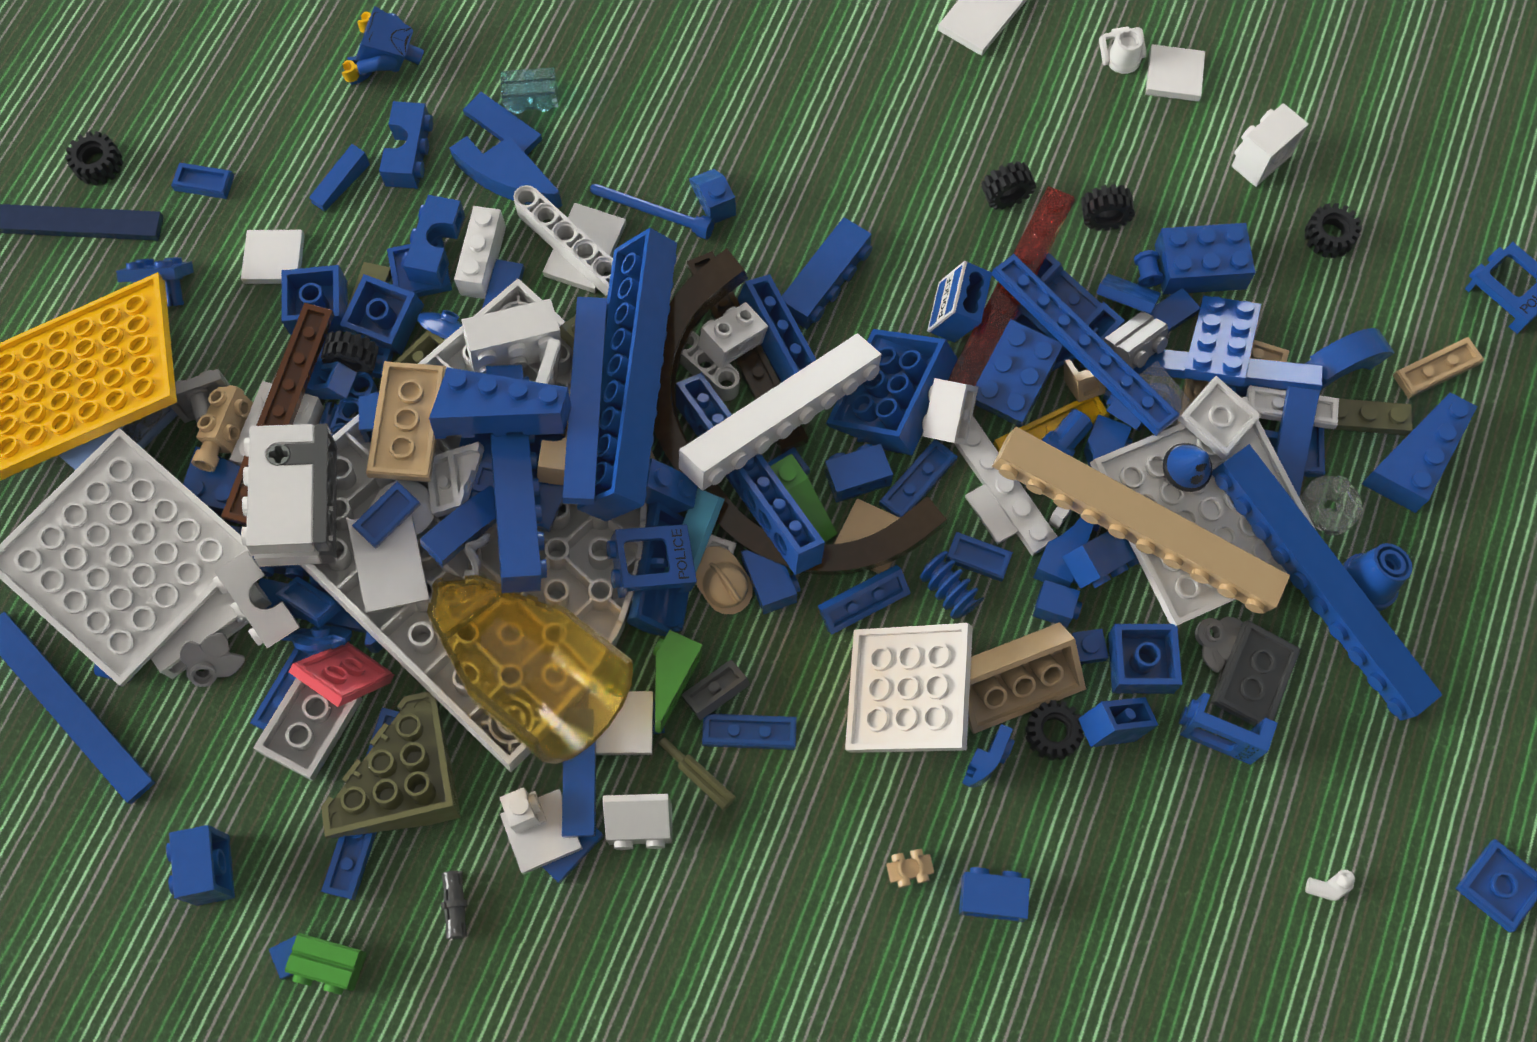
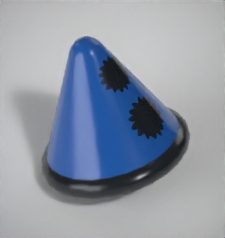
[1163,443,1213,492]

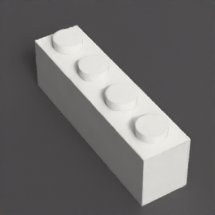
[151,581,272,679]

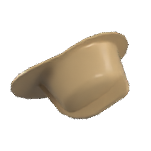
[696,546,753,614]

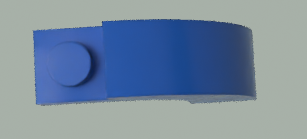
[1305,328,1395,390]

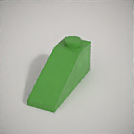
[770,453,838,542]
[653,630,703,734]

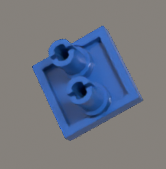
[116,257,194,306]

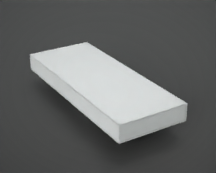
[965,484,1018,545]

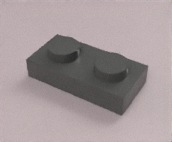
[681,660,750,720]

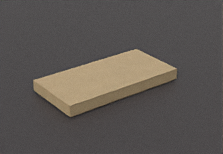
[366,361,446,482]

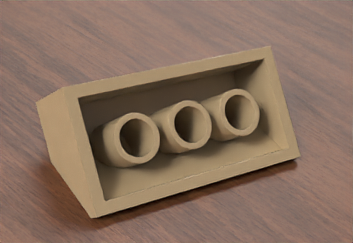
[968,622,1086,734]

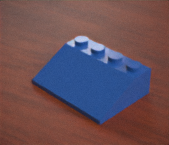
[826,329,958,455]

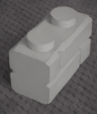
[1103,311,1168,369]

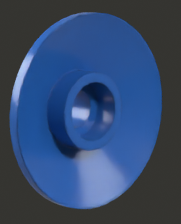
[417,310,462,339]

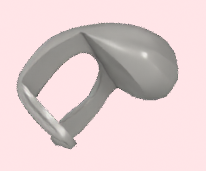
[435,533,491,582]

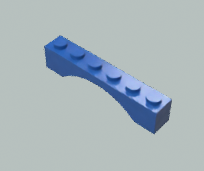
[1033,414,1133,587]

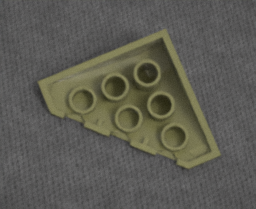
[321,691,461,839]

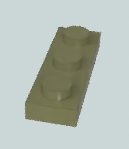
[1324,399,1413,435]

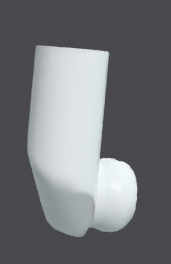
[1305,870,1355,901]

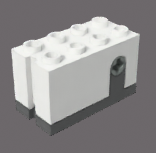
[241,423,337,567]

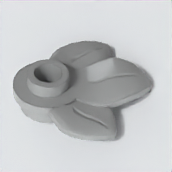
[1195,617,1243,673]
[180,633,245,687]

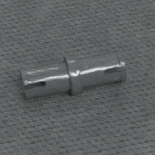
[441,871,468,939]

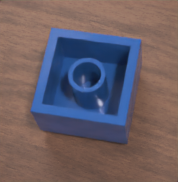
[281,265,348,335]
[340,274,424,355]
[1108,624,1182,694]
[166,825,235,906]

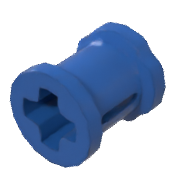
[1133,250,1164,288]

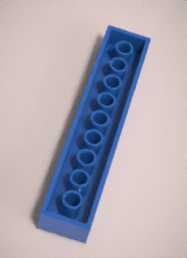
[577,228,677,522]

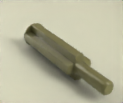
[659,738,736,811]

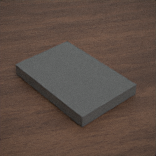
[1211,620,1301,726]

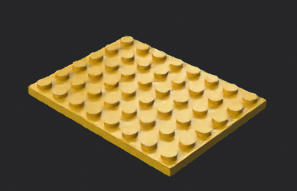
[0,272,177,481]

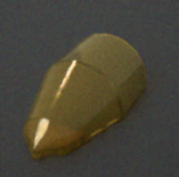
[427,575,633,764]

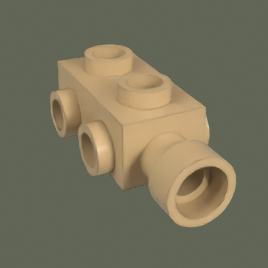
[191,385,253,472]

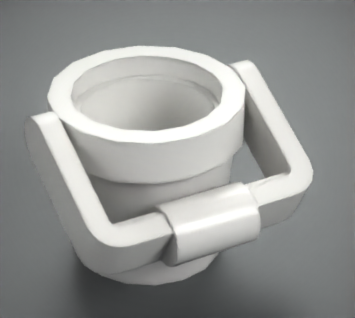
[1099,26,1146,74]

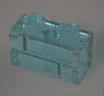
[500,67,559,113]

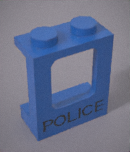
[1465,242,1537,334]
[606,524,697,598]
[1178,692,1278,765]

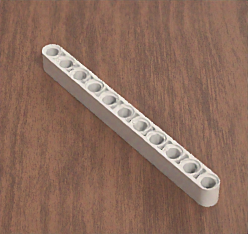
[513,185,740,401]

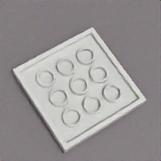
[845,623,973,753]

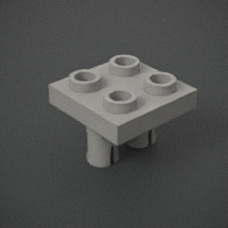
[170,369,230,423]

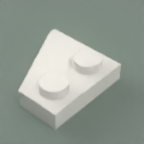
[428,442,484,518]

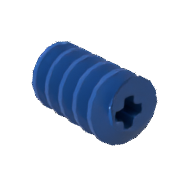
[920,550,984,619]

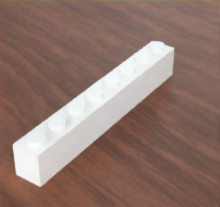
[679,333,882,491]

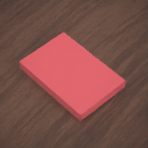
[289,642,394,707]

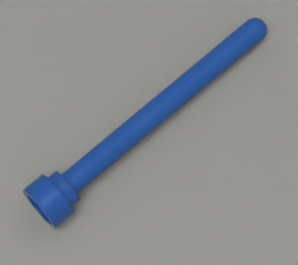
[590,184,715,240]

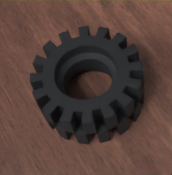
[65,131,123,185]
[981,161,1036,210]
[1081,184,1135,231]
[1304,203,1362,258]
[321,331,379,374]
[1025,700,1085,761]

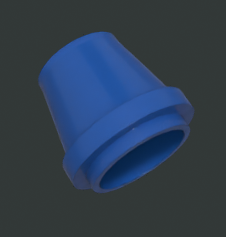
[1342,543,1412,611]

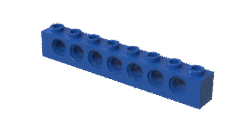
[676,373,825,575]

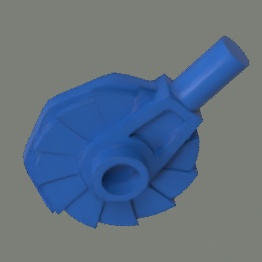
[281,625,352,654]

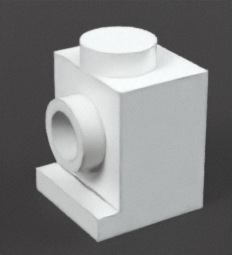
[499,787,547,834]

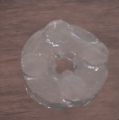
[1300,476,1363,535]

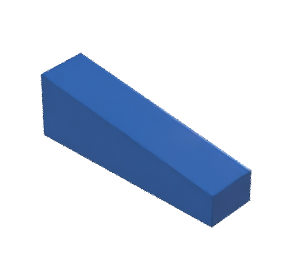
[309,144,370,212]

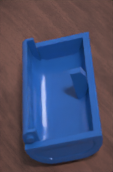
[627,502,689,637]

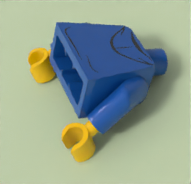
[342,6,424,82]

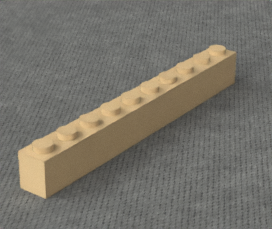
[992,427,1290,614]

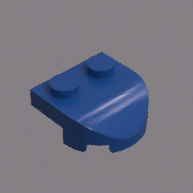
[962,724,1015,788]

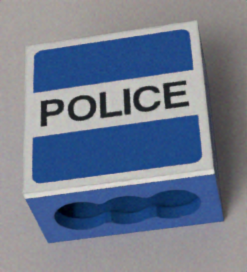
[927,261,992,343]

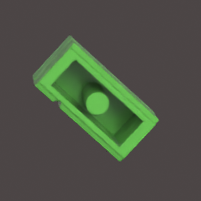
[285,933,366,995]

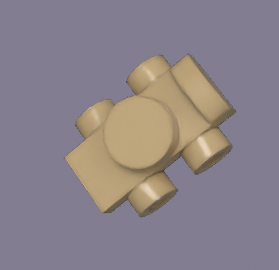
[886,849,934,888]

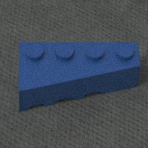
[429,367,572,439]

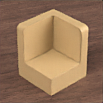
[1064,359,1105,402]

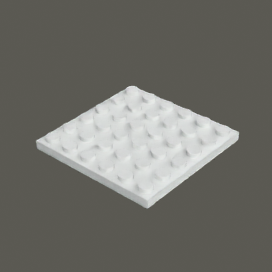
[1090,396,1316,626]
[0,428,248,687]

